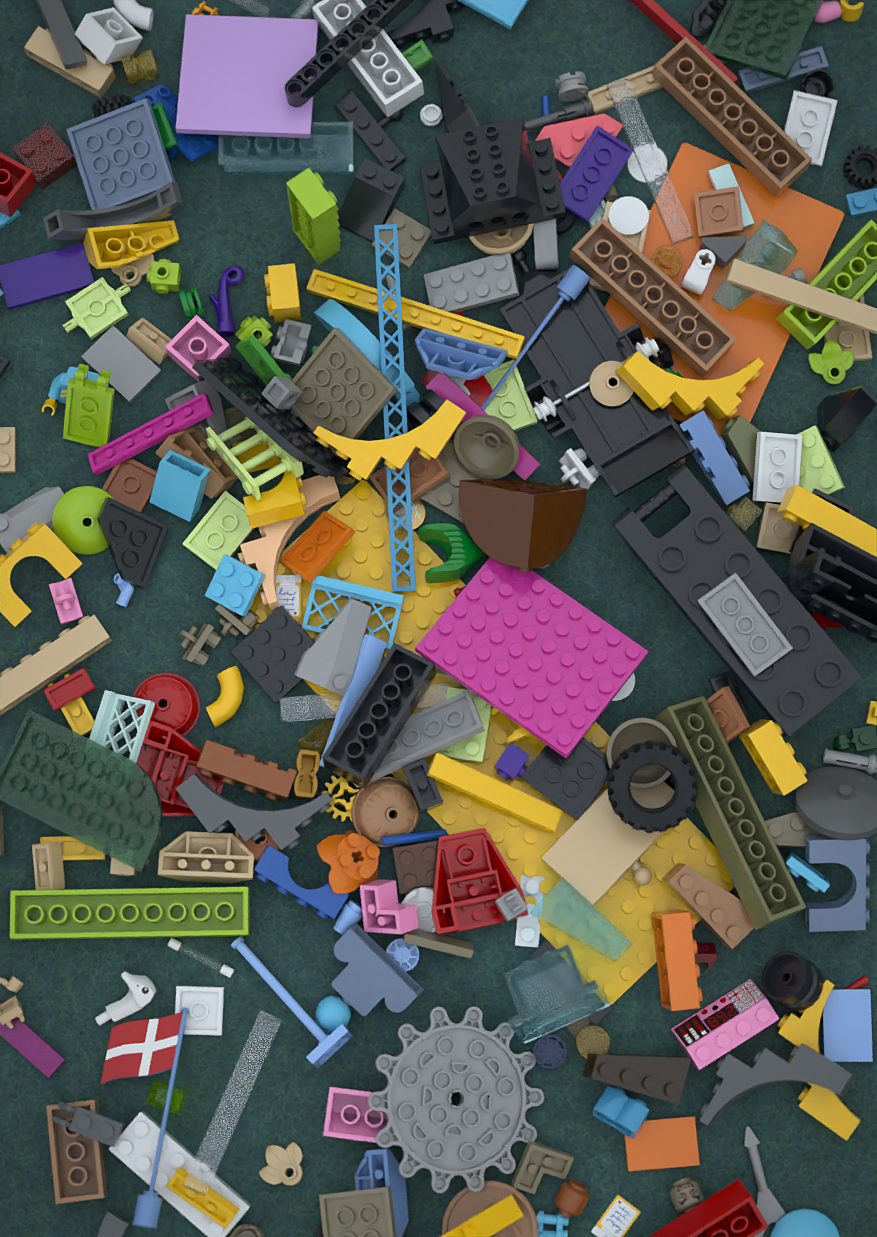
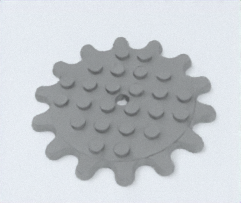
[368,1007,544,1193]

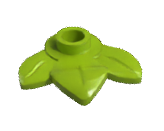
[808,339,854,384]

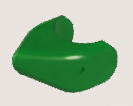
[418,523,485,584]

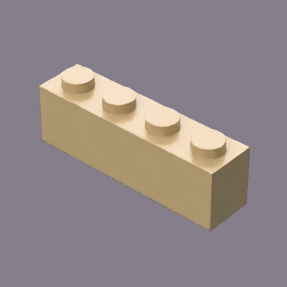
[24,26,116,98]

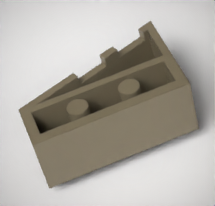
[765,812,821,848]

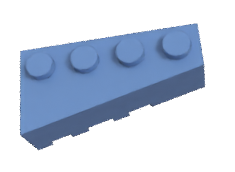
[679,411,751,507]

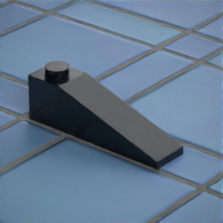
[817,385,877,452]

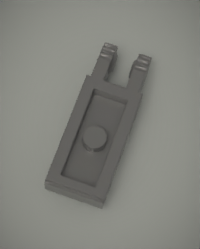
[52,1101,124,1147]

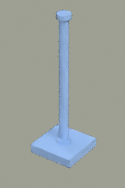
[231,936,353,1068]

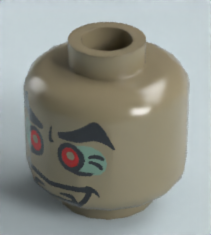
[669,1178,705,1213]

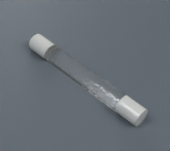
[168,938,234,978]

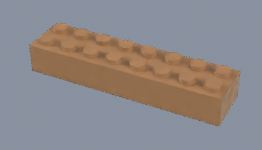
[652,37,812,198]
[569,217,736,377]

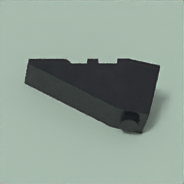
[436,60,481,133]

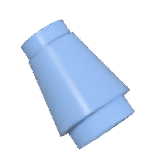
[333,899,363,935]

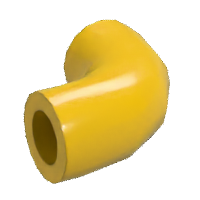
[205,666,244,728]

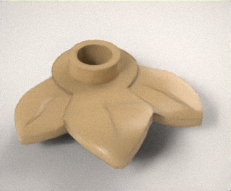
[111,253,154,287]
[259,1142,303,1186]

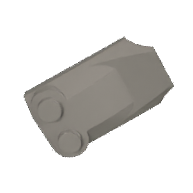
[0,486,64,553]

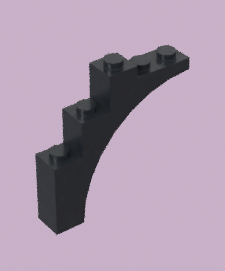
[386,0,465,49]

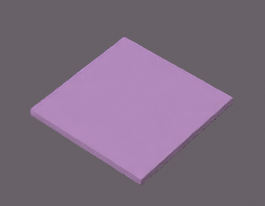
[176,15,318,138]

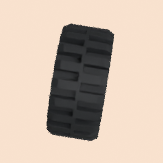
[607,740,698,833]

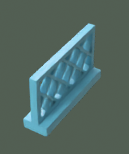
[302,575,405,649]

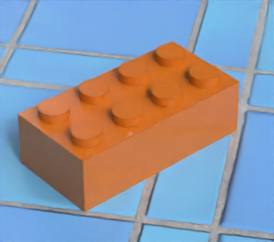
[652,909,702,1011]

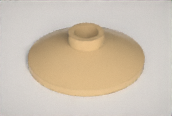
[589,361,634,407]

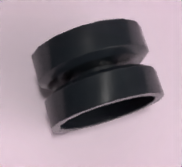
[406,389,460,430]
[761,951,824,1011]

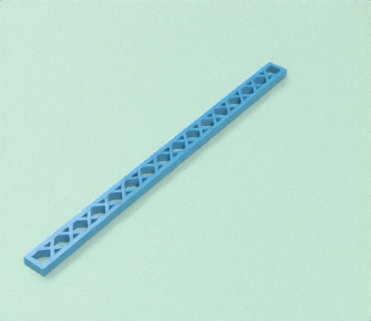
[374,224,416,592]

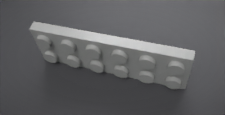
[354,690,485,788]

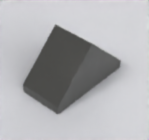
[699,236,747,270]

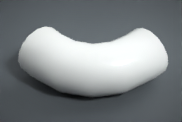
[113,0,154,31]

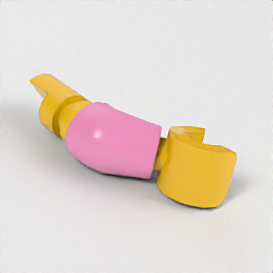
[790,0,864,23]

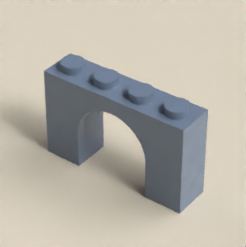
[805,834,870,932]

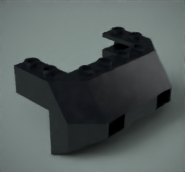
[788,522,877,643]

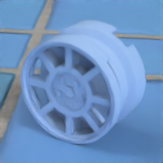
[386,938,419,972]

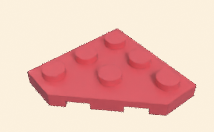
[535,114,623,169]

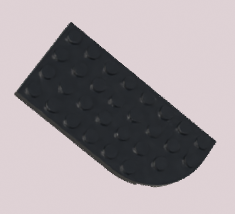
[192,357,359,485]

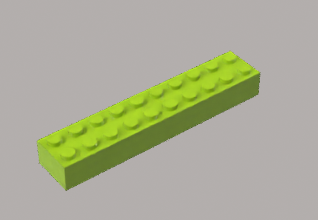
[10,887,250,940]

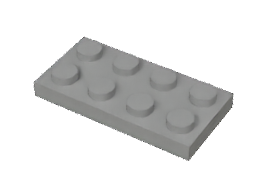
[424,252,520,313]
[697,573,793,677]

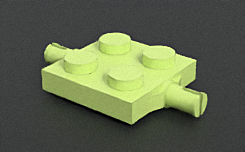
[62,277,131,340]

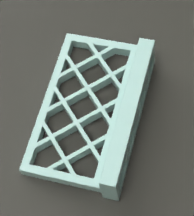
[76,690,155,792]

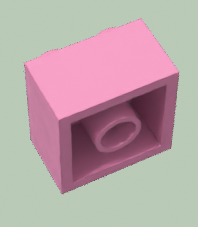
[165,315,232,382]

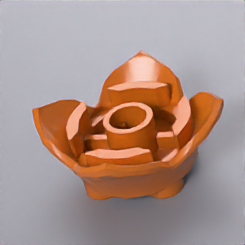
[316,830,380,894]

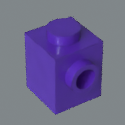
[494,742,530,781]

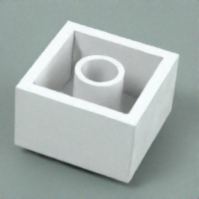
[75,7,143,65]

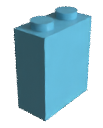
[149,450,211,522]

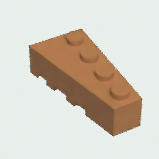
[662,862,754,949]

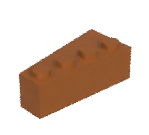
[195,740,297,802]

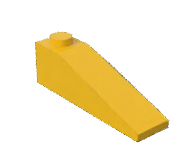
[83,220,179,269]

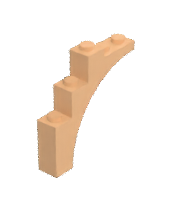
[238,475,340,611]

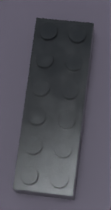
[322,643,436,789]

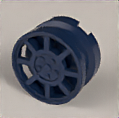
[533,1035,567,1069]

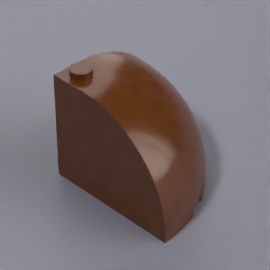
[459,479,587,572]

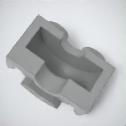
[270,319,312,366]

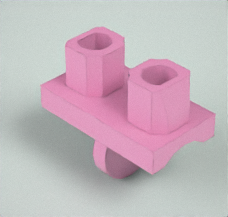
[49,578,84,624]

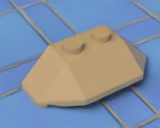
[158,831,254,884]

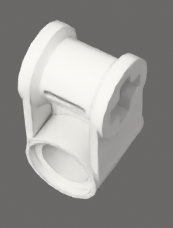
[681,249,715,296]

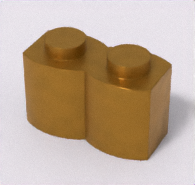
[293,749,320,800]

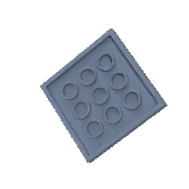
[66,98,175,210]

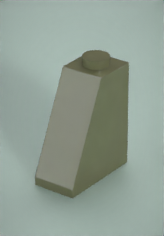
[720,415,761,486]

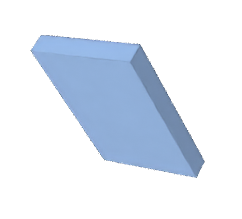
[823,989,873,1062]

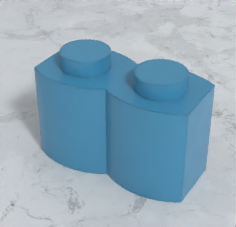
[592,1086,649,1139]

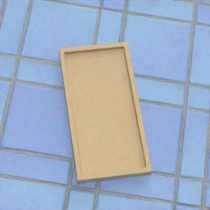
[541,781,675,907]

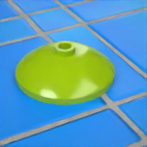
[52,486,114,555]

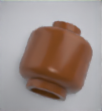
[554,1179,590,1218]

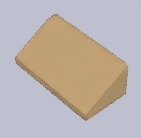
[126,317,172,365]
[32,842,65,890]

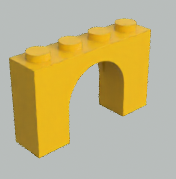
[232,441,307,529]
[0,521,83,627]

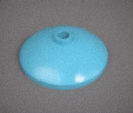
[770,1209,840,1237]

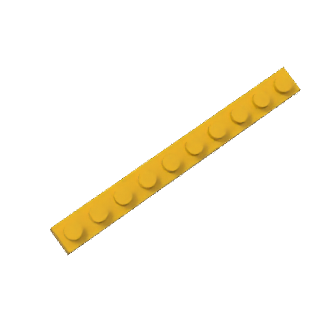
[306,269,525,360]

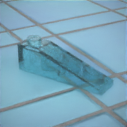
[712,219,798,311]

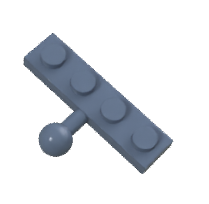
[737,33,829,94]

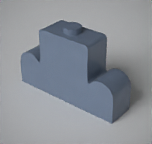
[332,923,424,1016]

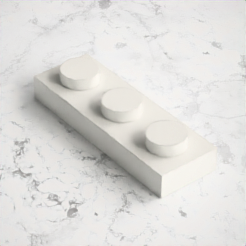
[515,875,545,948]

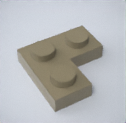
[511,1140,574,1194]

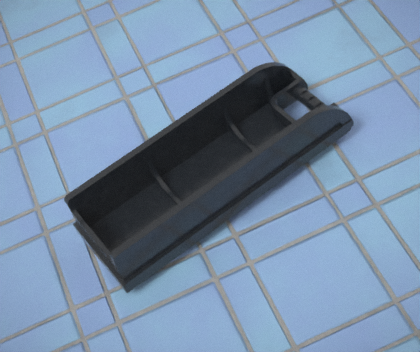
[611,464,862,737]

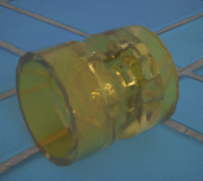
[121,49,159,86]

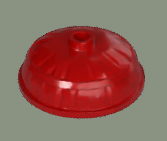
[132,673,200,736]

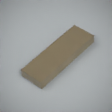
[402,929,474,958]

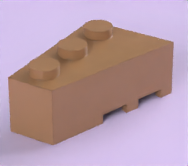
[155,425,238,499]

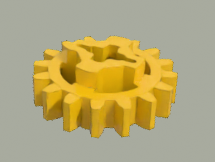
[322,776,361,823]

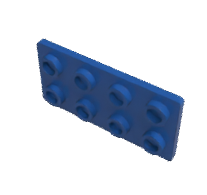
[132,84,222,162]

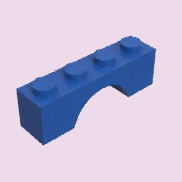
[253,845,349,920]

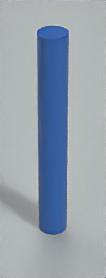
[380,829,447,846]

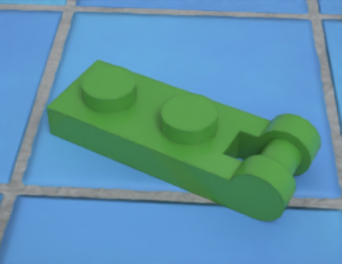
[235,334,292,386]

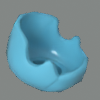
[315,996,351,1034]

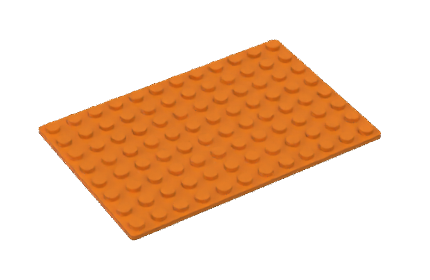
[605,143,844,436]

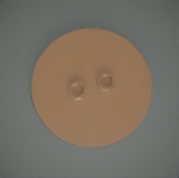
[442,1181,539,1237]

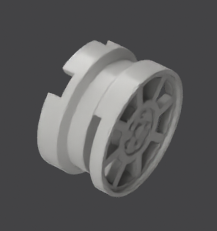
[555,72,589,101]

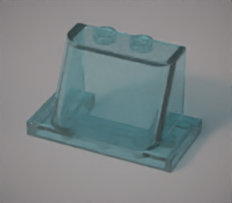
[504,945,610,1044]

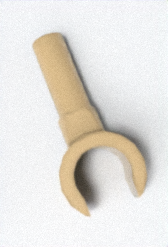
[0,976,23,992]

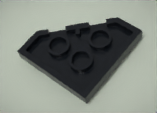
[97,497,168,589]

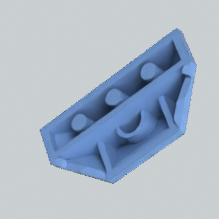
[415,328,508,380]
[354,1149,409,1237]

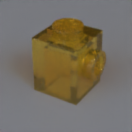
[726,496,763,535]

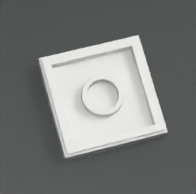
[175,986,224,1035]

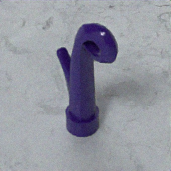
[209,266,244,338]

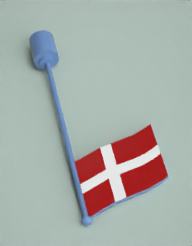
[101,1008,190,1229]

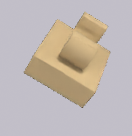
[0,996,25,1029]

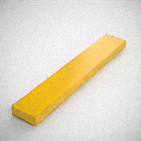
[427,753,563,833]

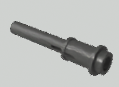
[525,98,592,131]

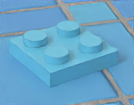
[205,554,265,616]
[786,851,830,892]

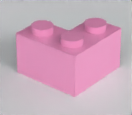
[360,879,419,934]

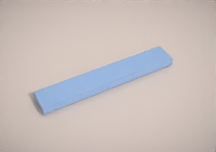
[319,634,387,768]

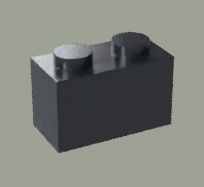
[403,758,443,813]

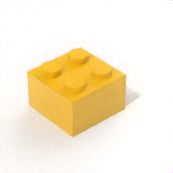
[264,263,302,323]

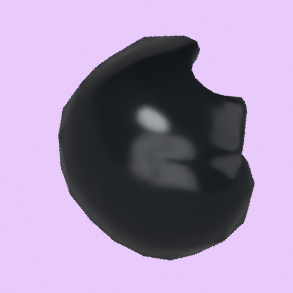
[799,69,835,98]

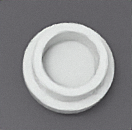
[420,104,442,126]

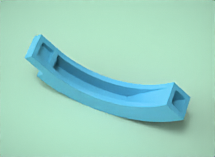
[314,298,420,410]

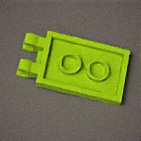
[63,364,115,448]

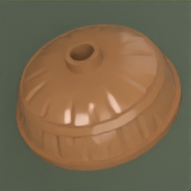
[351,777,419,847]

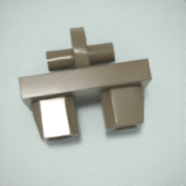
[215,604,259,637]
[180,624,221,666]

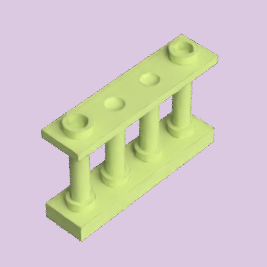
[206,417,304,501]

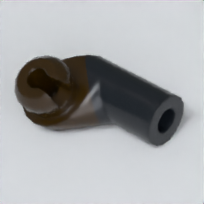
[652,337,674,368]

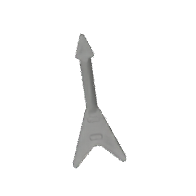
[744,1126,786,1237]

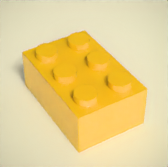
[739,719,807,796]

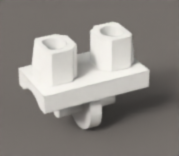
[559,448,600,490]

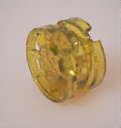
[651,244,684,279]
[575,1026,610,1059]

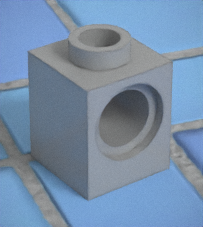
[261,376,303,410]

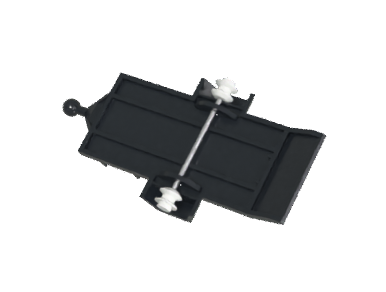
[500,248,695,498]

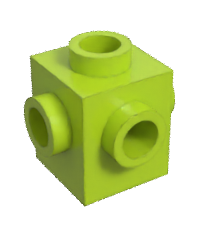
[147,259,181,294]
[235,316,273,347]

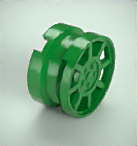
[179,287,205,322]

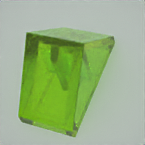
[146,1080,189,1115]

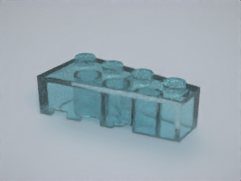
[529,877,632,962]

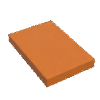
[279,511,355,584]
[624,1116,700,1171]

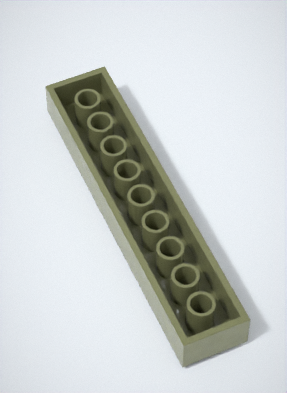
[655,696,806,930]

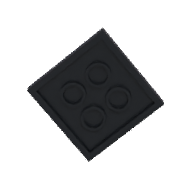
[231,605,315,703]
[521,737,611,821]

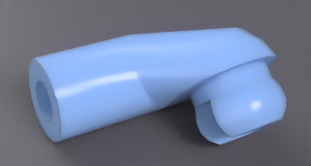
[114,573,134,608]

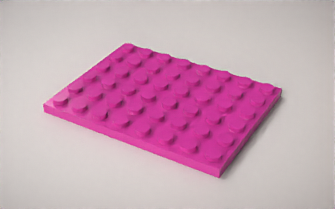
[415,557,649,758]

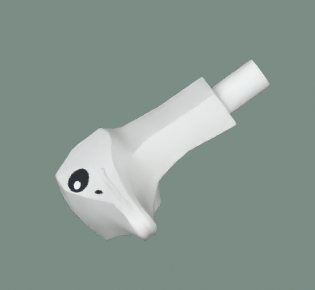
[95,971,157,1025]

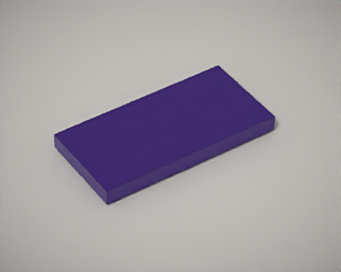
[560,126,634,223]
[0,242,94,310]

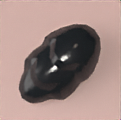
[690,0,728,37]

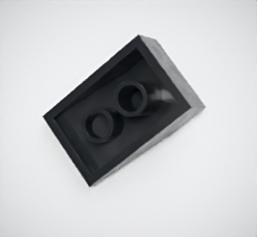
[338,158,405,242]

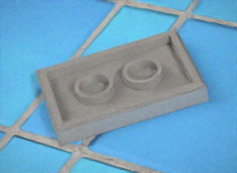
[81,326,162,403]

